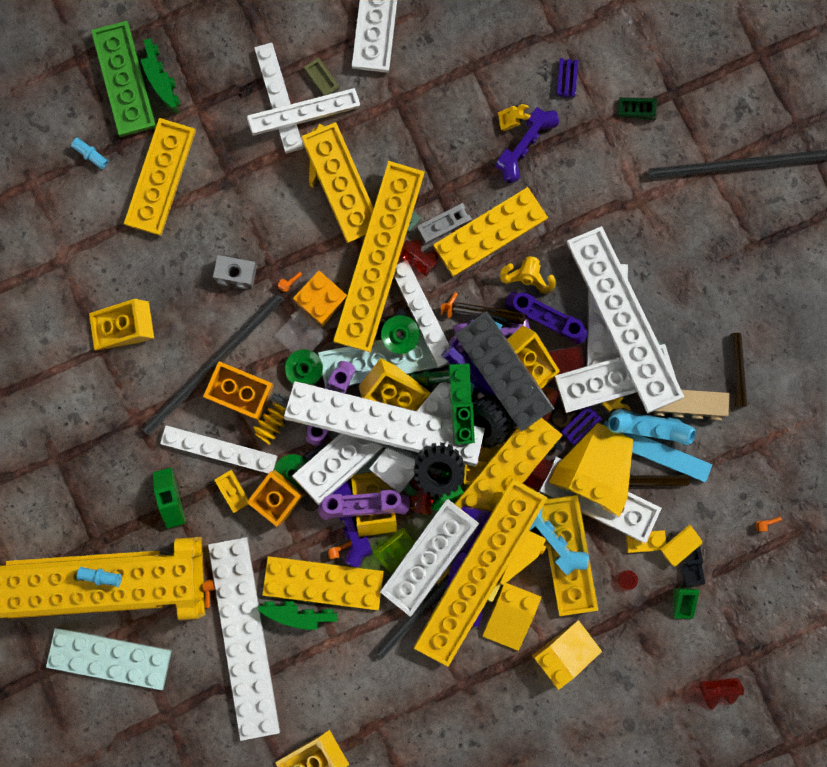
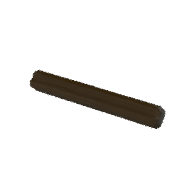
[452,302,525,324]
[730,332,747,408]
[629,475,690,486]

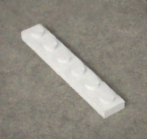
[254,43,304,154]
[247,88,360,136]
[394,260,450,369]
[160,426,278,474]

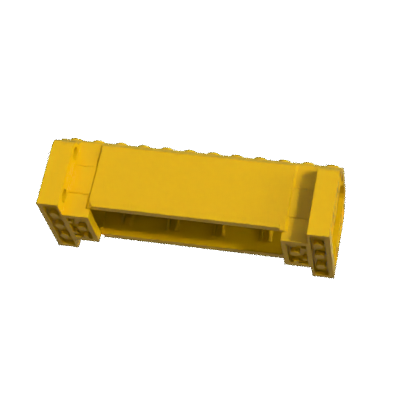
[0,537,206,620]

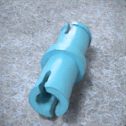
[71,137,109,170]
[77,567,122,587]

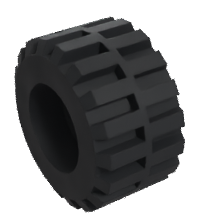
[473,394,517,448]
[414,442,465,498]

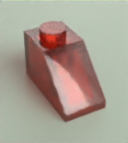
[523,458,554,492]

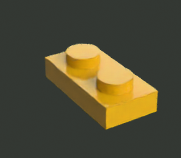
[214,470,249,513]
[626,530,666,553]

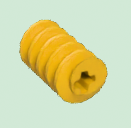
[253,402,289,445]

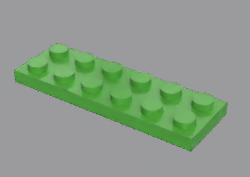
[91,21,156,137]

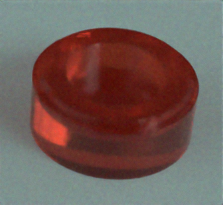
[618,570,638,590]

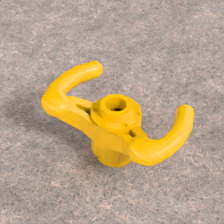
[500,256,556,294]

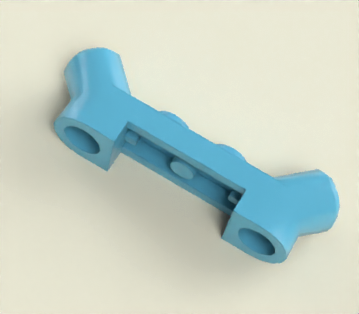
[608,409,696,445]
[529,507,589,575]

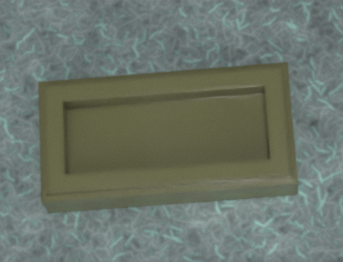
[303,57,340,96]

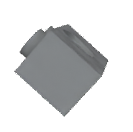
[213,255,257,289]

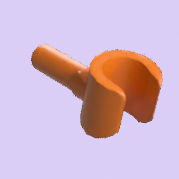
[278,271,303,292]
[441,292,458,318]
[756,517,782,532]
[328,540,352,559]
[203,579,215,608]

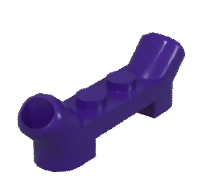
[495,107,559,183]
[505,292,588,344]
[333,482,373,568]

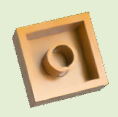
[293,270,347,327]
[246,470,305,527]

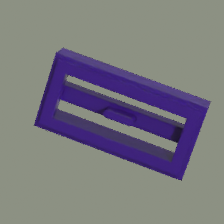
[556,58,578,98]
[561,406,602,445]

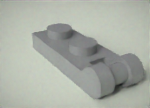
[417,203,472,244]

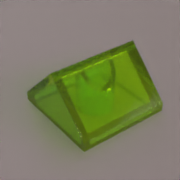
[372,527,415,575]

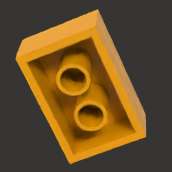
[203,361,274,420]

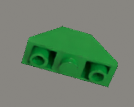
[153,467,187,529]

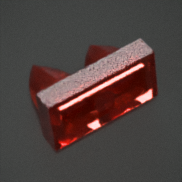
[400,240,438,277]
[409,475,436,515]
[700,678,744,710]

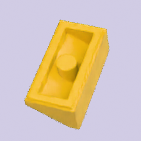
[660,525,703,567]

